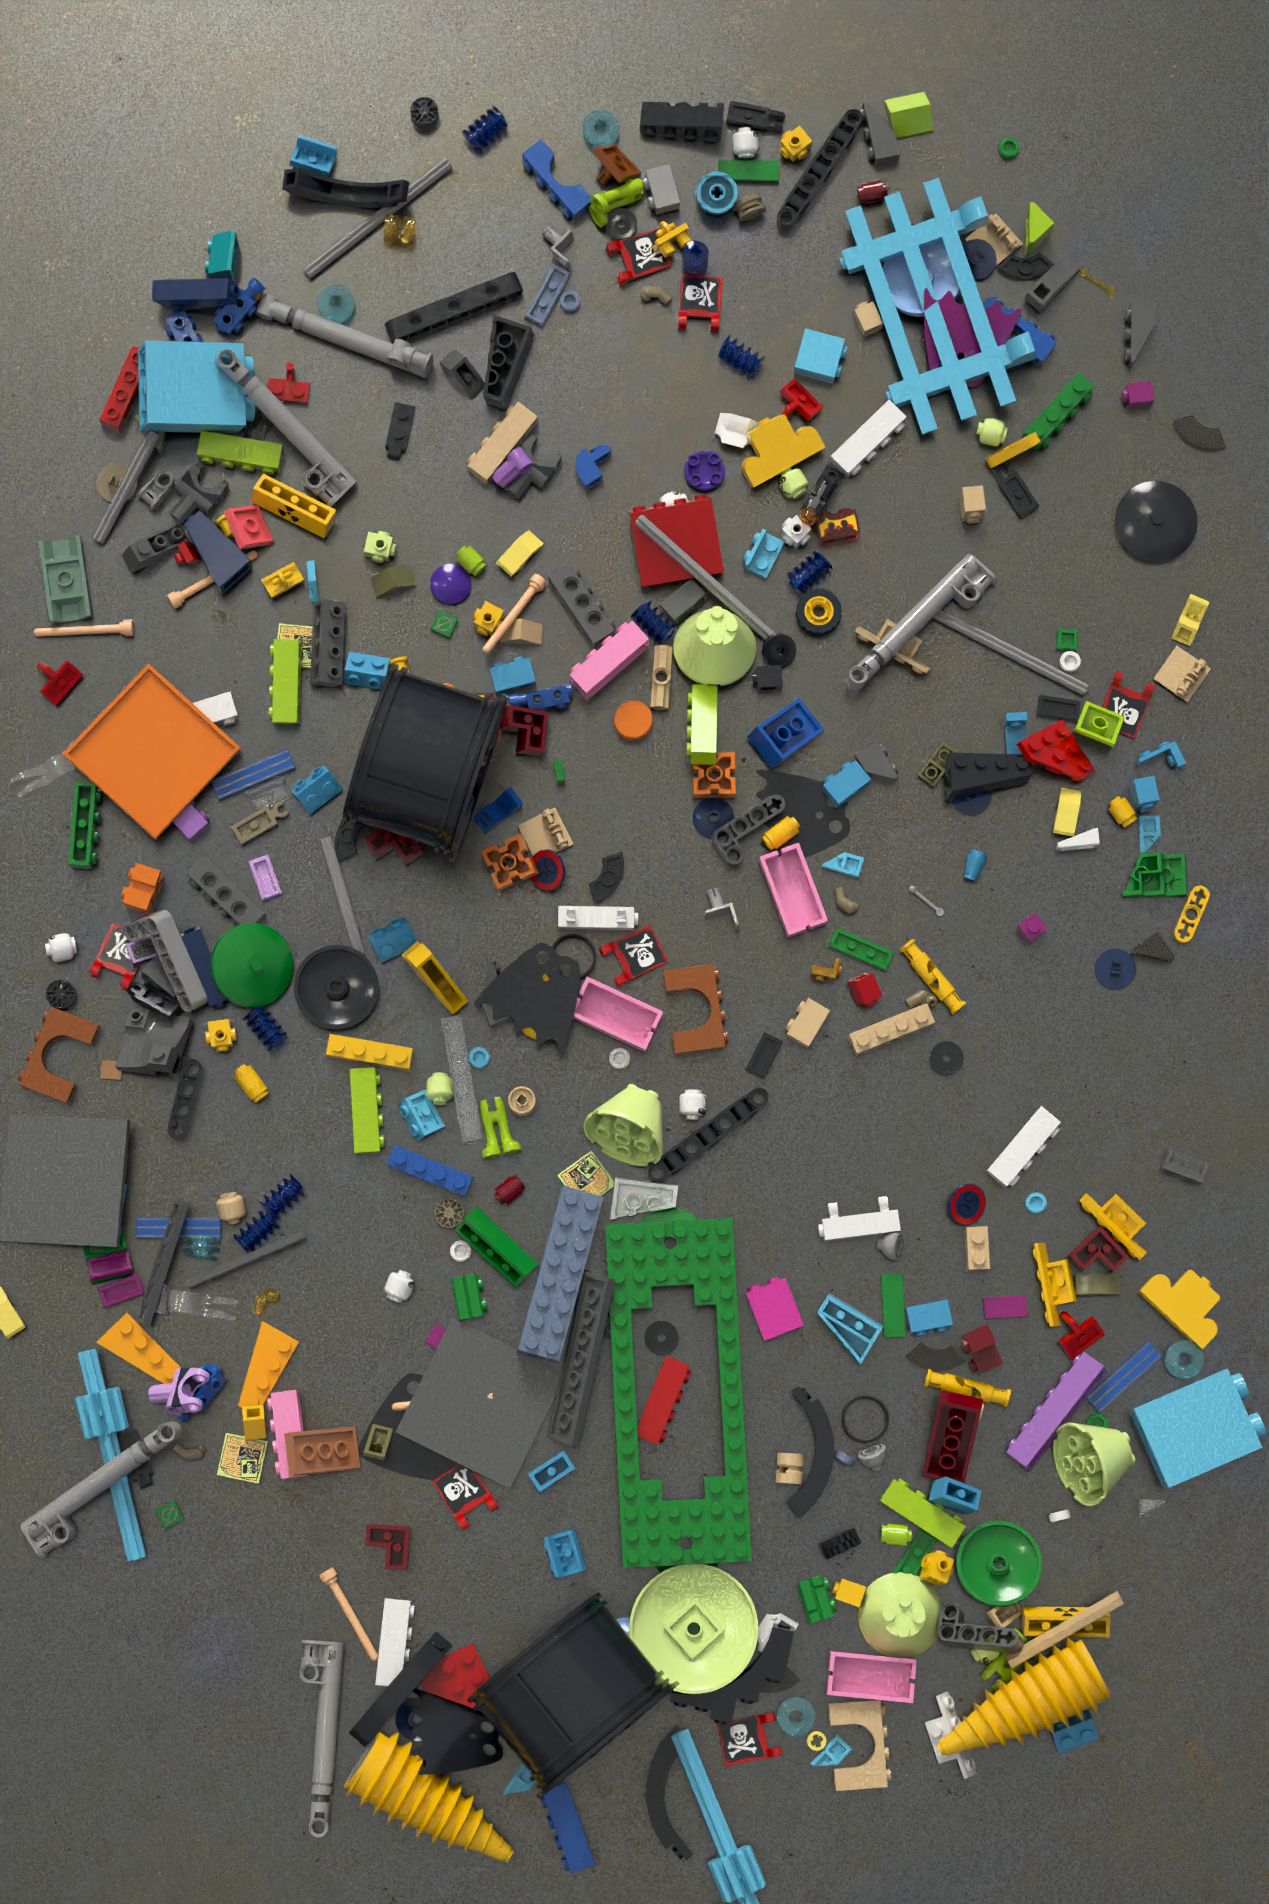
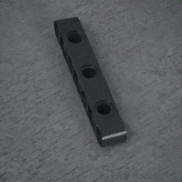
[776,109,862,231]
[384,272,524,343]
[648,1088,769,1183]

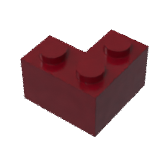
[500,705,549,756]
[364,829,423,866]
[1067,1226,1129,1273]
[960,1323,1003,1375]
[365,1524,411,1570]

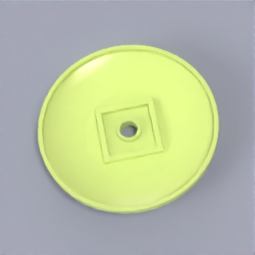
[629,1564,758,1694]

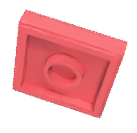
[224,505,274,550]

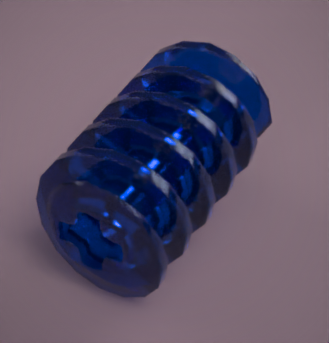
[462,105,508,149]
[682,240,709,276]
[718,335,765,377]
[787,551,833,595]
[630,601,675,645]
[242,1005,287,1052]
[259,1173,305,1219]
[233,1210,281,1253]

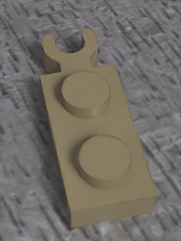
[231,801,289,845]

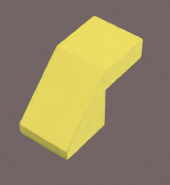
[496,530,544,577]
[1171,594,1209,646]
[1053,787,1081,837]
[0,1287,26,1339]

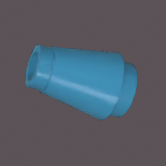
[964,849,987,881]

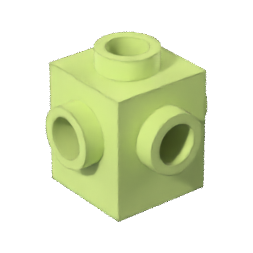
[364,531,396,563]

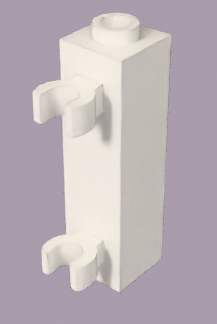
[558,906,638,931]
[818,1196,901,1242]

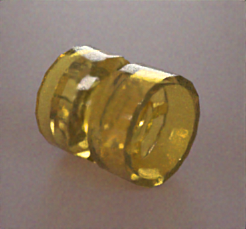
[384,214,415,244]

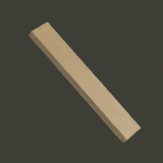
[1006,1591,1124,1668]

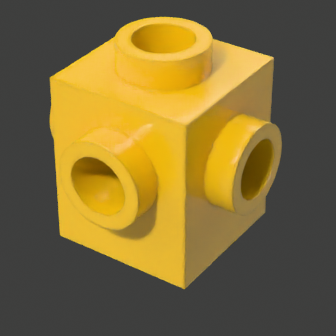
[780,125,812,162]
[473,601,504,636]
[205,1019,236,1052]
[919,1550,954,1586]

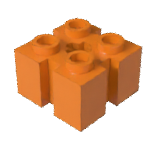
[693,752,736,799]
[481,834,539,891]
[121,863,164,915]

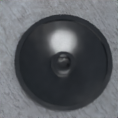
[1114,481,1198,563]
[294,945,379,1030]

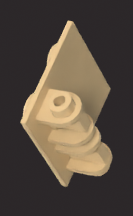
[965,214,1023,267]
[1154,646,1211,703]
[518,807,573,856]

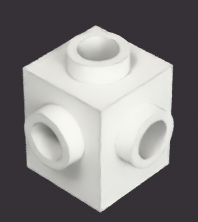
[781,515,811,549]

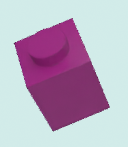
[1122,380,1154,409]
[1016,913,1048,945]

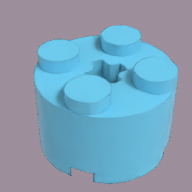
[696,171,738,215]

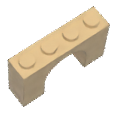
[828,1700,891,1791]

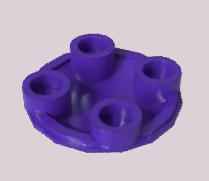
[684,451,725,491]
[430,564,471,605]

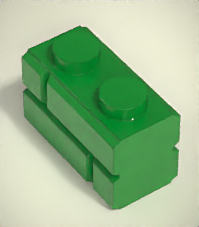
[451,1274,487,1321]
[797,1575,837,1624]

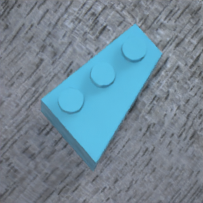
[817,1293,883,1364]

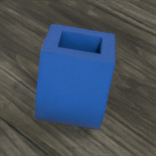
[575,443,611,491]

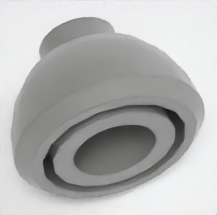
[877,1231,904,1261]
[858,1443,887,1471]

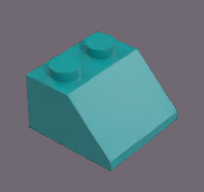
[205,230,239,281]

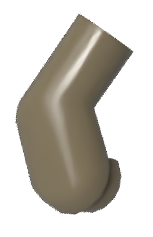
[641,286,672,305]
[834,887,859,914]
[905,990,937,1008]
[172,1443,205,1462]

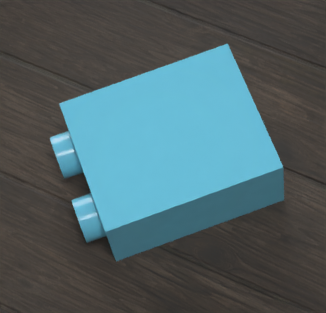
[138,340,255,433]
[1129,1369,1267,1489]

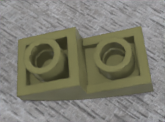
[917,741,959,787]
[1074,1273,1121,1297]

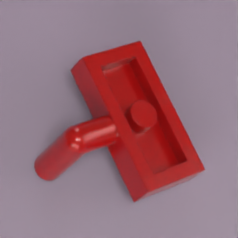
[267,362,310,405]
[779,378,823,421]
[36,660,83,706]
[1059,1311,1105,1360]

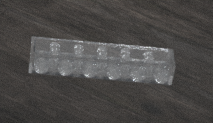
[440,1015,483,1145]

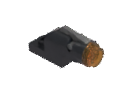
[799,465,845,525]

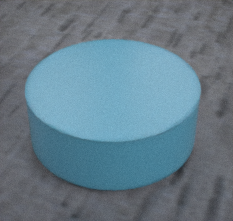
[469,1047,490,1069]
[1025,1192,1047,1214]

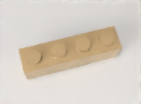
[467,402,538,485]
[848,1003,935,1056]

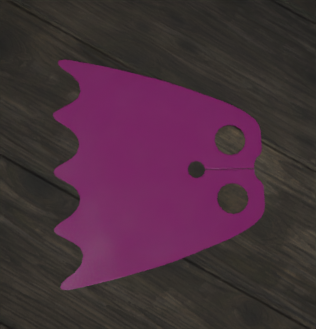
[924,288,1021,388]

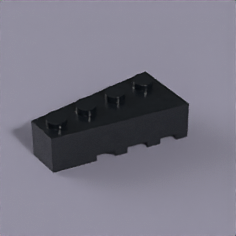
[483,315,535,410]

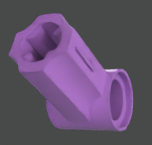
[492,447,534,488]

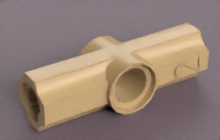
[650,645,673,710]

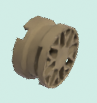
[734,193,766,221]
[435,1198,464,1229]

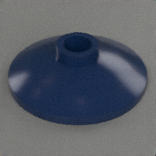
[693,797,734,839]
[395,1698,423,1741]

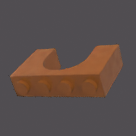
[663,964,729,1056]
[18,1007,100,1105]

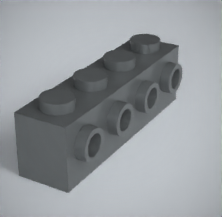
[310,599,346,687]

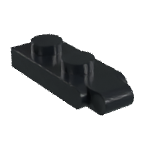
[385,402,415,460]
[127,982,182,1021]
[118,1429,154,1489]

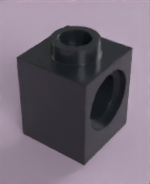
[752,665,783,691]

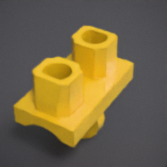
[652,221,691,258]
[261,562,304,598]

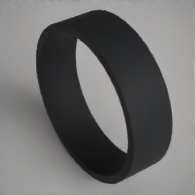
[552,934,596,980]
[842,1396,889,1443]

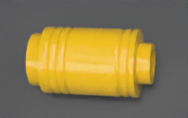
[761,816,800,851]
[234,1064,269,1103]

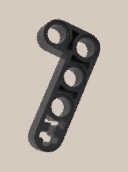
[167,1056,203,1141]

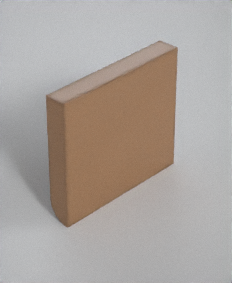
[100,1060,122,1080]

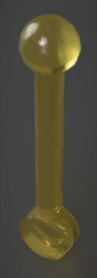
[1078,267,1116,295]

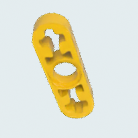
[985,432,1041,468]
[1173,886,1210,944]

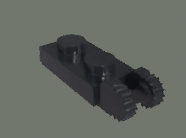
[726,101,786,132]
[992,460,1039,518]

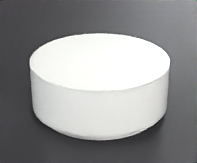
[1059,651,1081,673]
[609,1048,630,1069]
[450,1240,472,1262]
[1048,1509,1071,1523]

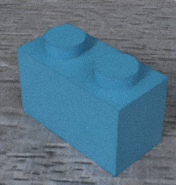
[489,656,536,696]
[822,760,871,808]
[1129,775,1160,813]
[905,1300,953,1337]
[528,1451,575,1492]
[929,1477,982,1514]

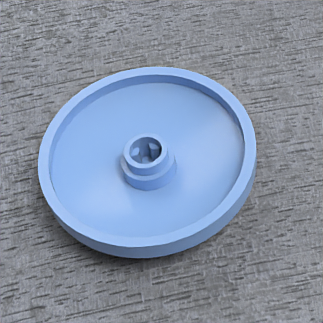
[882,242,960,317]

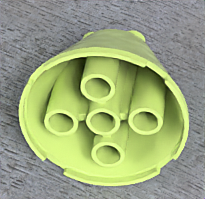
[673,606,756,686]
[583,1084,663,1166]
[1053,1423,1135,1506]
[858,1572,942,1658]

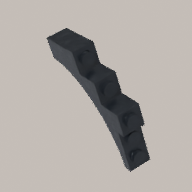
[670,1623,795,1725]

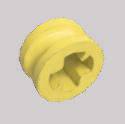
[807,1731,826,1751]

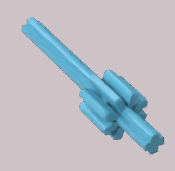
[75,1348,146,1561]
[670,1728,766,1904]

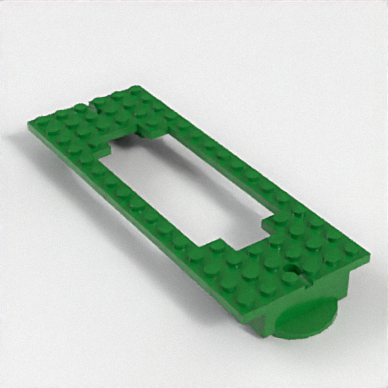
[605,1208,752,1573]

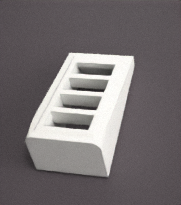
[1056,828,1100,852]

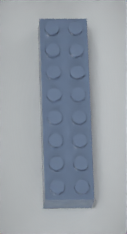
[517,1186,604,1362]

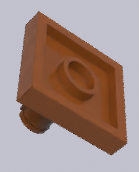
[592,143,641,185]

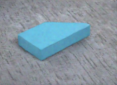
[821,852,864,879]

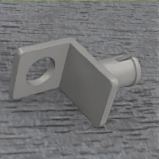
[542,226,574,271]
[705,888,739,931]

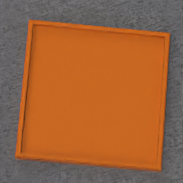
[62,663,241,840]

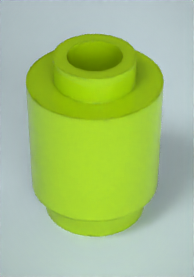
[456,546,487,576]
[881,1523,912,1546]

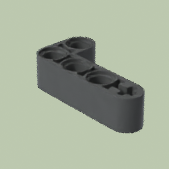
[711,795,785,865]
[938,1602,1023,1653]

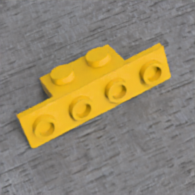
[1079,1193,1147,1260]
[1033,1243,1077,1327]

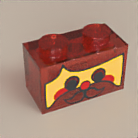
[814,508,861,545]

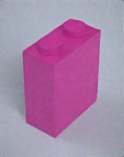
[745,1276,804,1342]

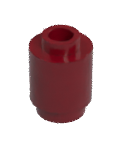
[857,180,888,204]
[494,1175,526,1205]

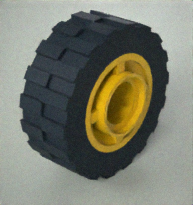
[796,588,842,636]

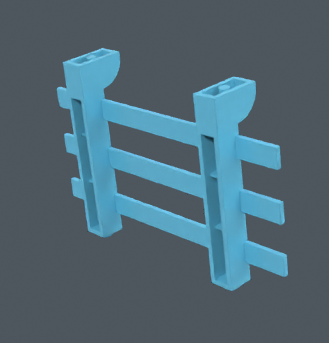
[840,178,1036,435]

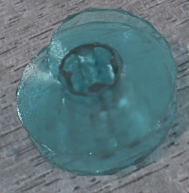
[583,110,619,148]
[317,284,355,324]
[182,1235,222,1261]
[1164,1340,1204,1379]
[777,1697,815,1736]

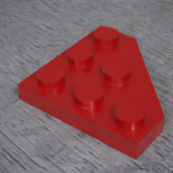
[1016,719,1096,782]
[420,1643,490,1711]

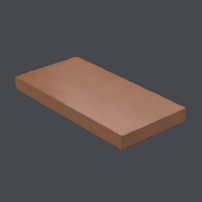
[284,1426,361,1476]

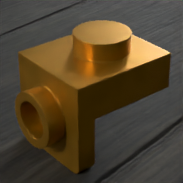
[810,958,843,982]

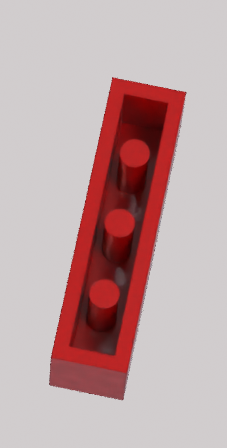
[637,1356,692,1445]

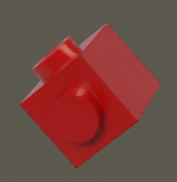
[847,973,882,1007]

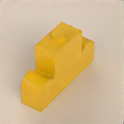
[741,415,826,487]
[401,941,468,1015]
[1138,1270,1220,1350]

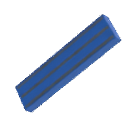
[210,749,296,801]
[135,1217,221,1239]
[1086,1341,1162,1413]

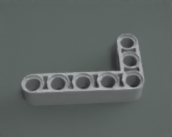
[123,910,207,1012]

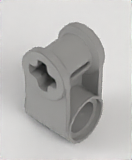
[137,470,175,510]

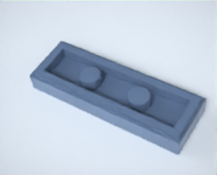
[524,264,571,328]

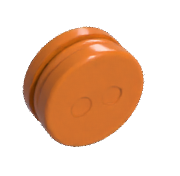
[614,700,653,741]

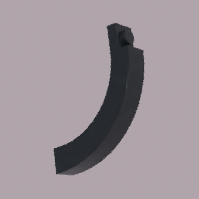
[282,168,409,208]
[786,1386,834,1519]
[349,1632,452,1747]
[646,1725,693,1861]

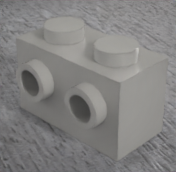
[643,164,680,215]

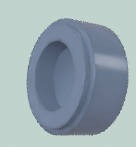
[560,291,580,313]
[835,1450,857,1467]

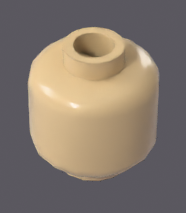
[216,1192,246,1224]

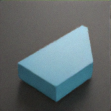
[306,560,319,603]
[1138,815,1161,853]
[810,1734,852,1766]
[502,1763,536,1795]

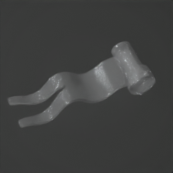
[10,740,77,798]
[154,1284,238,1321]

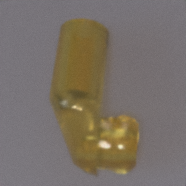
[253,1289,279,1316]

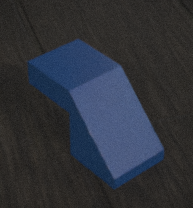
[474,787,523,833]

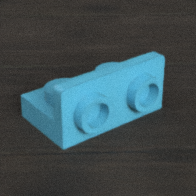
[742,529,785,579]
[398,1089,445,1141]

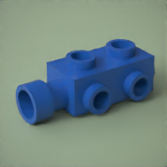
[214,277,266,334]
[165,310,204,342]
[509,684,573,711]
[175,1363,227,1423]

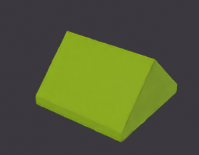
[884,92,934,139]
[1026,202,1054,254]
[1074,701,1125,747]

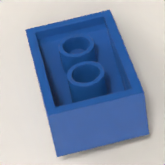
[747,698,824,769]

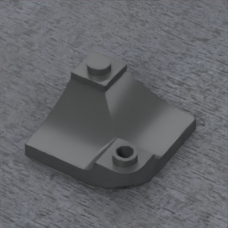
[115,1008,193,1075]

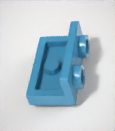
[289,135,337,177]
[344,652,390,690]
[291,766,343,814]
[368,917,417,963]
[544,1529,587,1579]
[1052,1709,1099,1754]

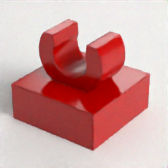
[173,541,201,564]

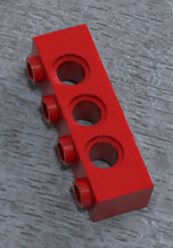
[99,345,139,433]

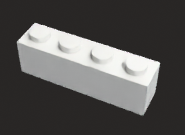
[830,400,906,478]
[192,692,239,726]
[986,1106,1060,1188]
[375,1598,415,1686]

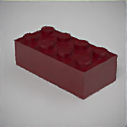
[922,1390,983,1484]

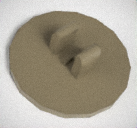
[96,463,138,503]

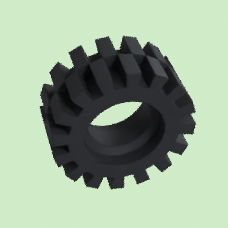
[820,1528,861,1559]

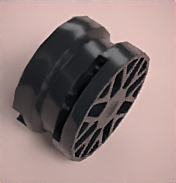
[410,97,439,129]
[46,979,77,1010]

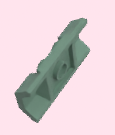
[38,535,91,623]

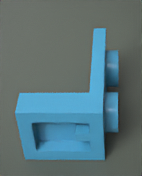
[1004,712,1028,755]
[1136,741,1186,771]

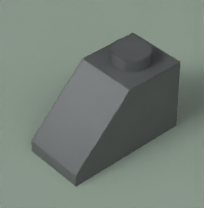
[439,349,485,399]

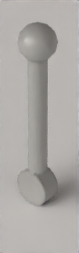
[908,885,944,917]

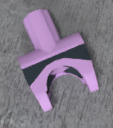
[148,1367,210,1415]

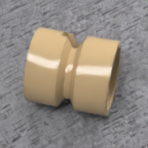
[508,1086,536,1117]
[775,1453,805,1485]

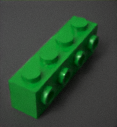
[1022,372,1094,451]
[68,781,102,869]
[454,1207,538,1288]

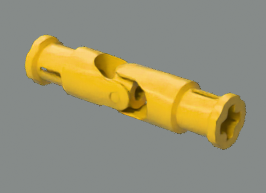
[899,939,966,1015]
[924,1369,1011,1408]

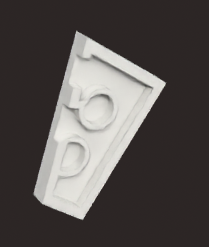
[610,1177,678,1220]

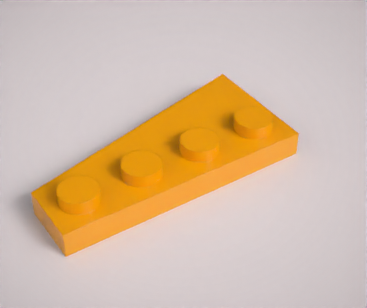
[96,1313,181,1384]
[238,1321,299,1408]

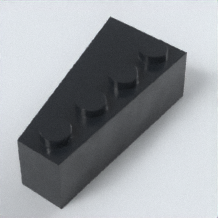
[640,102,724,142]
[944,753,1033,801]

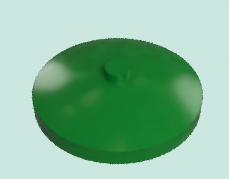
[210,923,293,1007]
[956,1521,1042,1607]

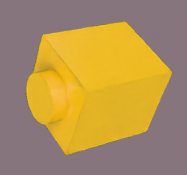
[242,1405,266,1440]
[832,1578,866,1607]

